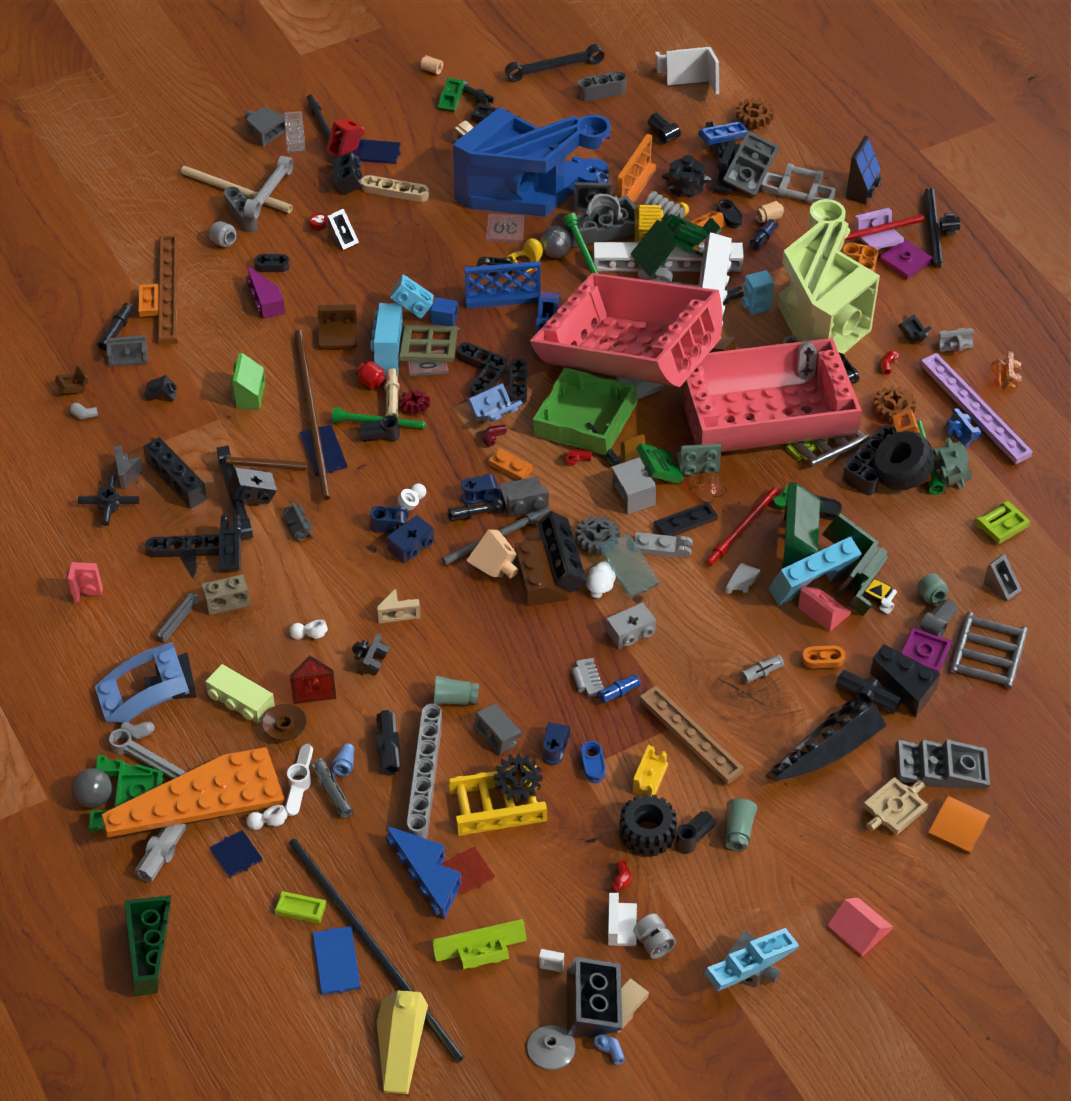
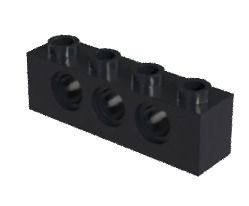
[143,437,207,509]
[537,511,587,593]

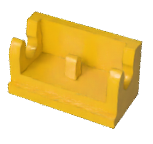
[632,745,668,797]

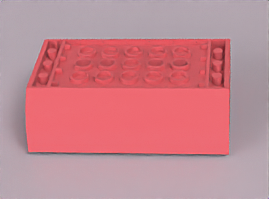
[530,273,722,387]
[681,338,862,452]

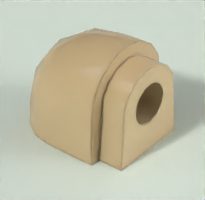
[452,121,473,141]

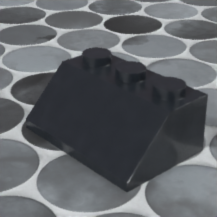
[567,957,622,1038]

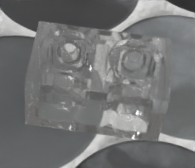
[284,111,306,152]

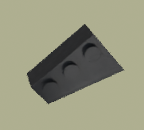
[870,644,940,717]

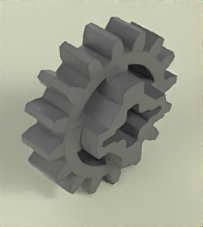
[576,515,620,555]

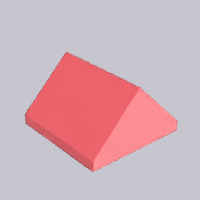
[798,586,851,632]
[827,898,893,957]

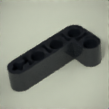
[843,425,897,495]

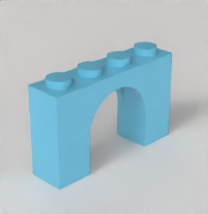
[768,537,861,606]

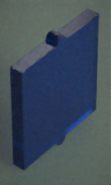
[210,830,263,878]

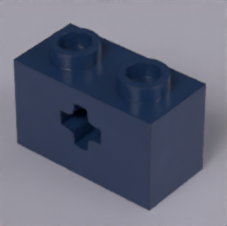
[387,515,434,564]

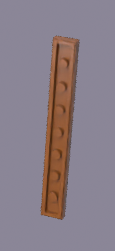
[158,234,179,344]

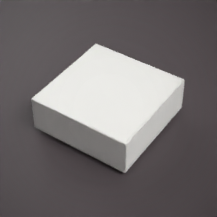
[539,949,564,972]

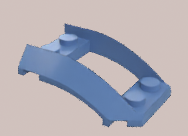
[95,642,190,724]

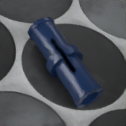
[750,219,778,249]

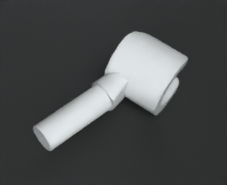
[879,589,897,614]

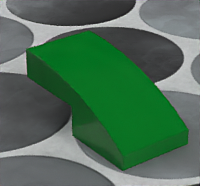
[438,77,465,111]

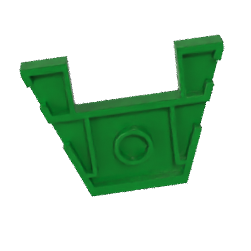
[89,755,163,833]

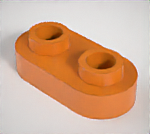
[802,645,845,669]

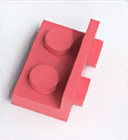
[66,562,103,603]

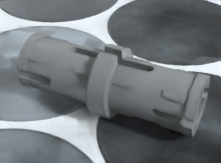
[740,655,784,684]

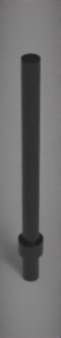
[306,94,331,141]

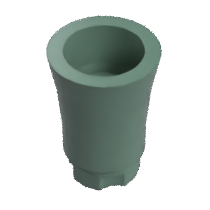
[434,675,479,705]
[725,799,758,852]

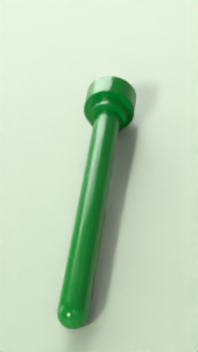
[562,213,599,274]
[332,407,426,429]
[916,420,945,495]

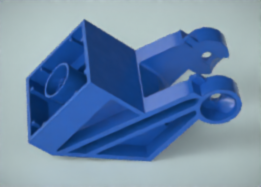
[453,107,611,217]

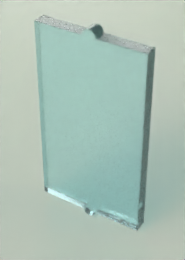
[600,533,660,597]

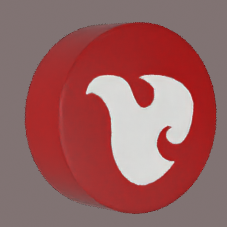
[309,213,327,230]

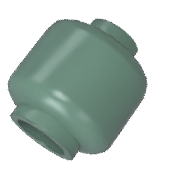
[917,573,948,605]

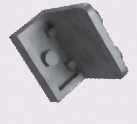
[500,477,549,516]

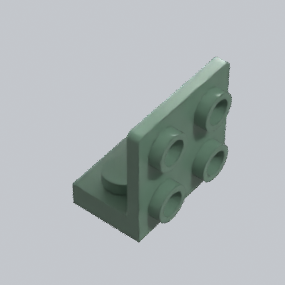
[677,444,721,475]

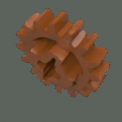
[736,97,774,128]
[873,385,916,422]

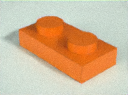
[139,284,159,317]
[489,448,533,480]

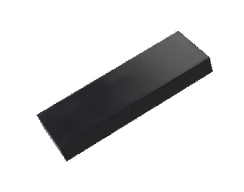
[654,502,718,536]

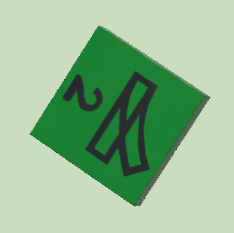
[636,443,684,484]

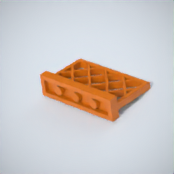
[614,134,656,203]

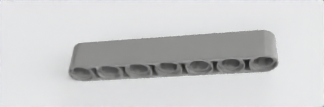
[407,704,442,839]

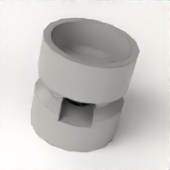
[633,913,676,959]

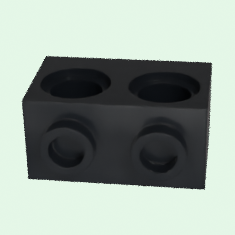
[332,151,363,195]

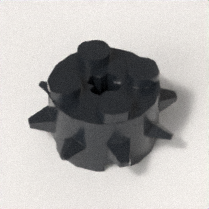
[662,155,711,198]

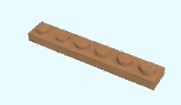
[640,685,744,785]

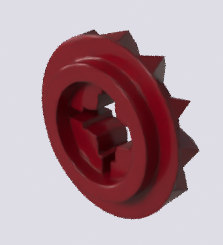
[399,389,430,414]

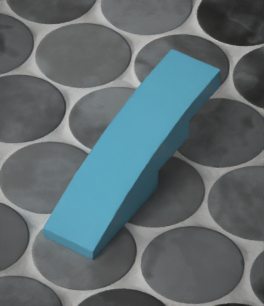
[704,928,799,991]

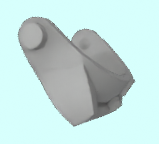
[586,193,622,220]

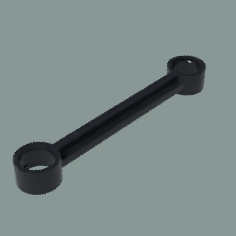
[505,44,605,82]
[216,445,253,540]

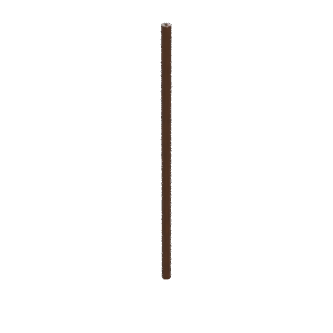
[295,330,331,501]

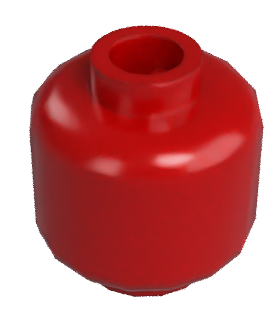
[356,361,386,390]

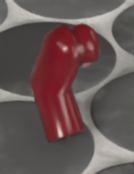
[483,424,507,446]

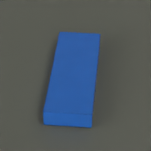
[698,121,748,145]

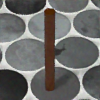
[226,456,307,470]

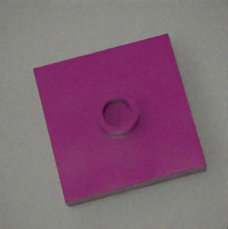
[879,239,933,280]
[901,627,953,673]

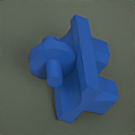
[946,409,981,447]

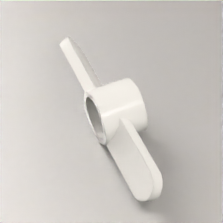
[285,744,313,816]

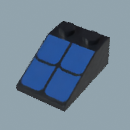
[846,135,882,204]

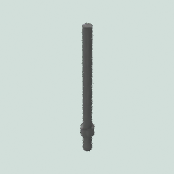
[442,506,551,565]

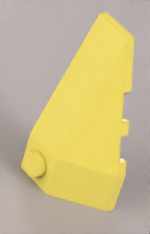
[377,991,428,1094]

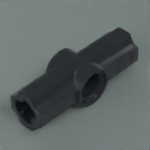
[836,670,903,714]
[376,710,400,776]

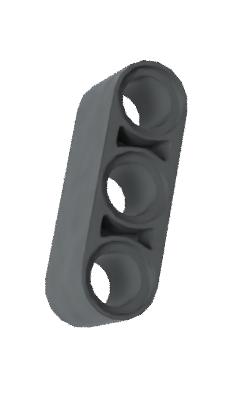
[578,71,626,101]
[224,187,258,232]

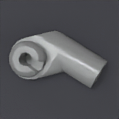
[70,403,98,420]

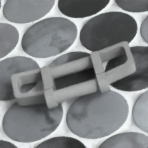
[761,163,836,204]

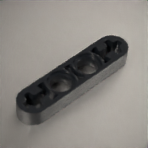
[145,534,219,558]

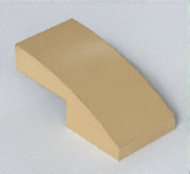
[616,978,649,1033]

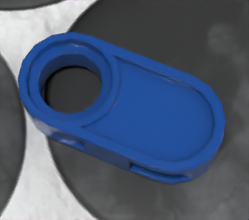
[581,741,606,783]

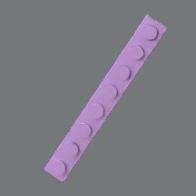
[920,353,1033,464]

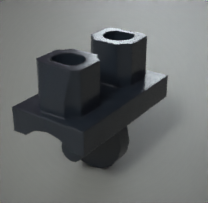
[352,634,390,675]

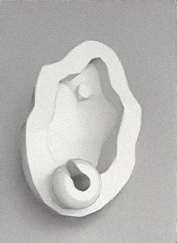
[585,561,616,598]

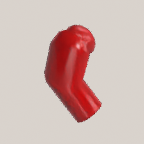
[880,350,899,375]
[564,449,592,465]
[611,861,632,892]

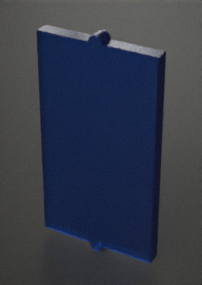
[352,139,401,164]
[300,424,348,476]

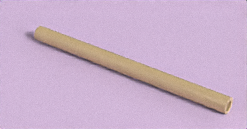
[181,166,293,213]

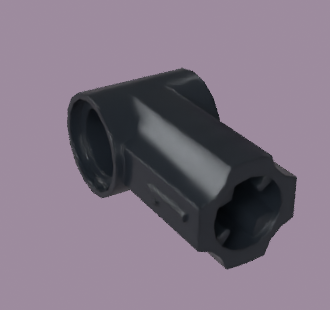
[648,112,681,144]
[360,415,400,442]
[675,811,716,854]

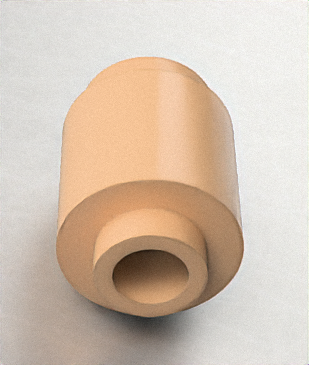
[755,201,784,224]

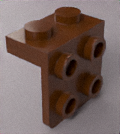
[318,304,357,349]

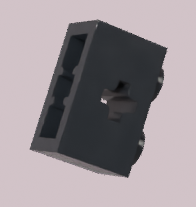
[227,467,277,504]

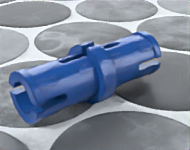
[597,674,641,704]

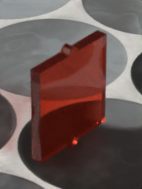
[442,846,495,895]

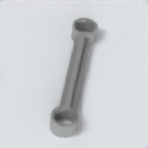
[244,156,293,219]
[109,729,187,779]

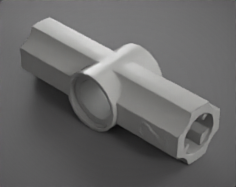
[135,823,186,882]

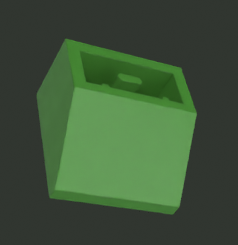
[230,353,266,410]

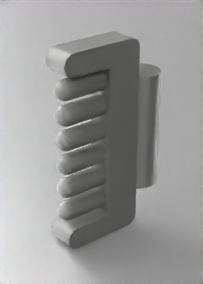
[571,658,605,698]

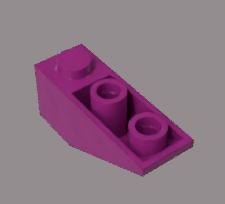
[246,267,285,319]

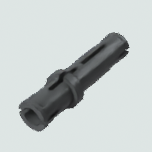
[311,758,354,818]

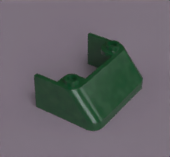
[782,482,824,583]

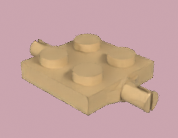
[863,777,928,835]

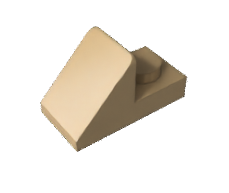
[377,589,421,623]

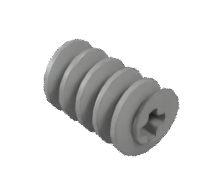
[645,191,685,222]

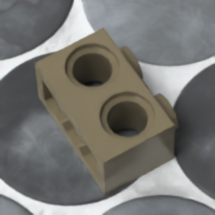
[202,574,250,615]

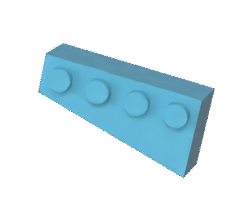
[371,303,403,376]

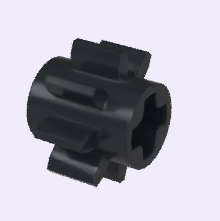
[939,213,960,235]

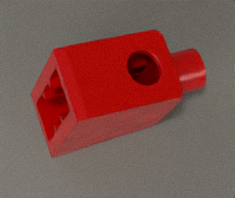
[326,119,365,158]

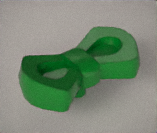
[773,486,788,510]

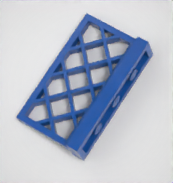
[465,261,541,309]

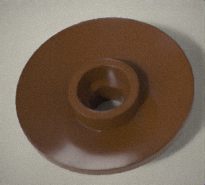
[262,704,307,741]

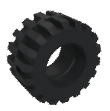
[619,794,677,857]

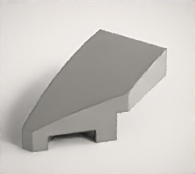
[725,563,760,594]

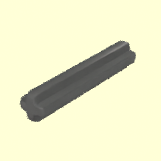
[156,592,199,642]

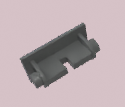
[283,499,314,541]

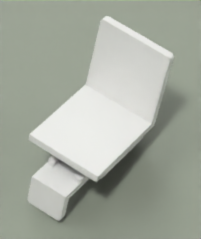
[655,47,719,94]

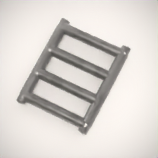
[792,429,871,467]
[949,612,1028,689]

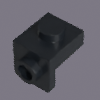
[898,314,932,344]
[144,375,177,401]

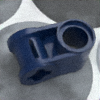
[461,474,501,505]
[370,506,409,533]
[543,722,570,765]

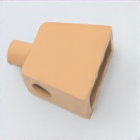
[466,529,518,578]

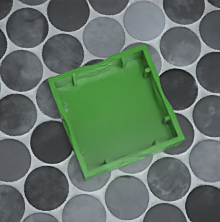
[533,367,638,455]

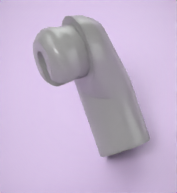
[120,721,155,739]

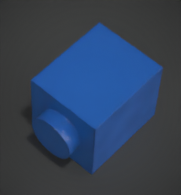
[428,297,458,326]

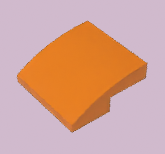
[928,796,990,854]

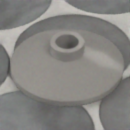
[527,1025,575,1070]

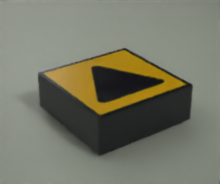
[863,578,892,605]

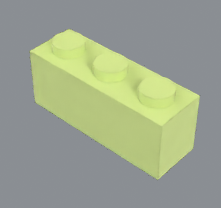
[206,664,275,724]

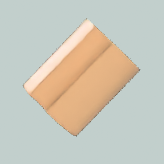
[421,55,443,74]

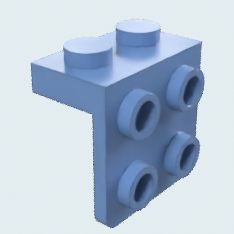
[467,383,523,422]

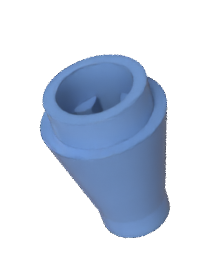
[332,743,355,776]

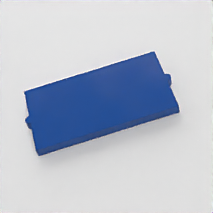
[313,926,361,995]

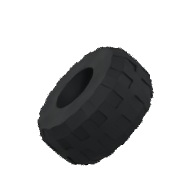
[873,431,936,490]

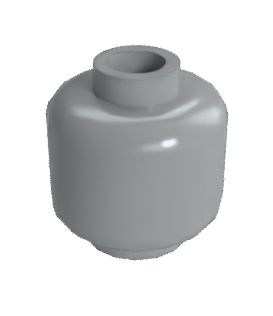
[209,221,237,247]

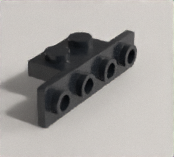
[714,140,740,194]

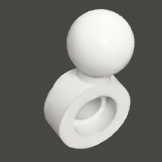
[397,483,426,510]
[289,620,328,640]
[246,805,287,830]

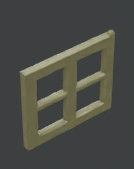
[400,325,460,362]

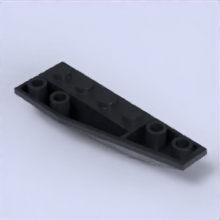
[765,700,887,781]

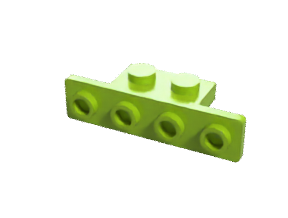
[432,919,527,969]

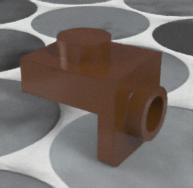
[55,366,88,393]

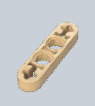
[361,175,429,202]

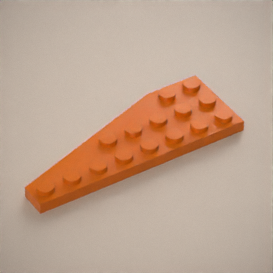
[102,747,285,837]

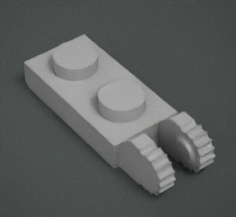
[633,532,693,558]

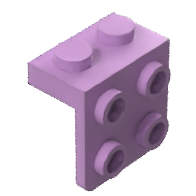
[855,208,904,250]

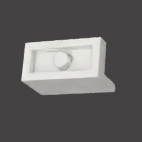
[608,893,637,946]

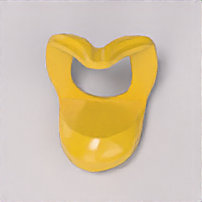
[506,238,543,272]

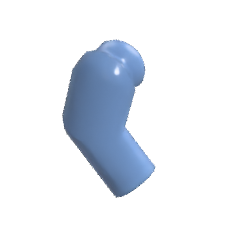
[594,1034,625,1065]

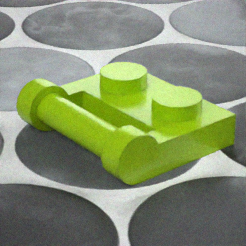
[974,501,1030,544]

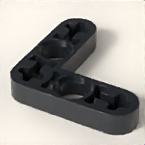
[457,342,507,397]

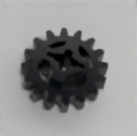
[494,753,543,803]

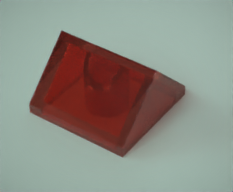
[290,655,337,704]

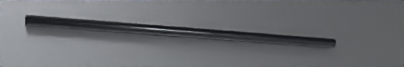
[289,839,464,1063]

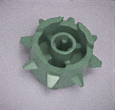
[934,437,972,489]

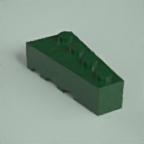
[124,895,171,996]

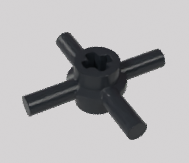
[78,475,140,526]

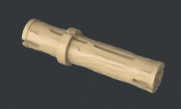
[384,368,400,418]

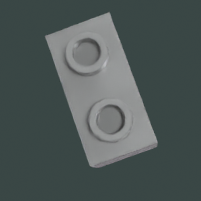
[606,603,656,649]

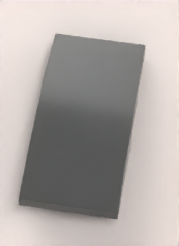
[723,131,780,197]
[895,739,990,788]

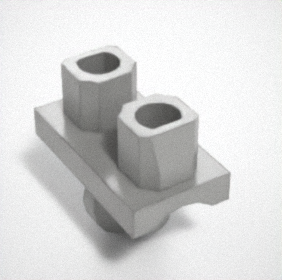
[938,328,974,352]

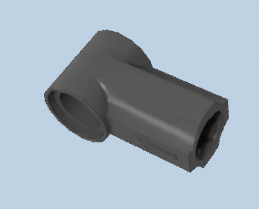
[919,599,958,637]

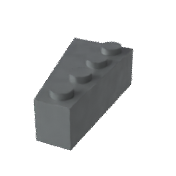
[564,195,635,247]

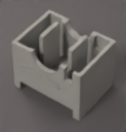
[612,457,656,514]

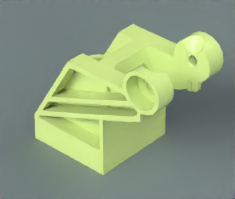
[778,199,880,354]

